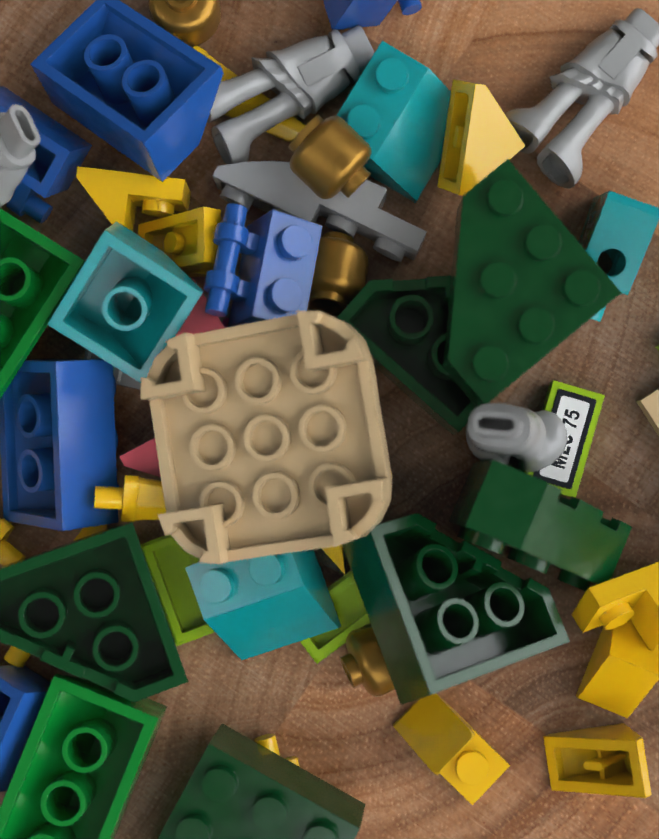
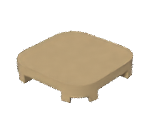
[140,311,392,564]

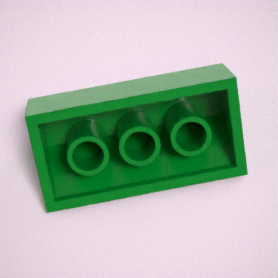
[0,208,85,399]
[0,674,168,839]

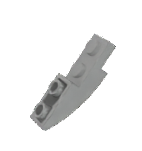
[212,161,427,261]

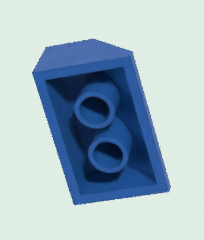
[30,0,224,182]
[0,358,119,531]

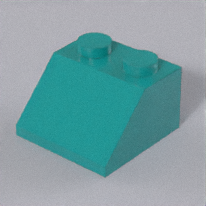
[336,41,451,203]
[47,221,204,383]
[185,549,341,660]

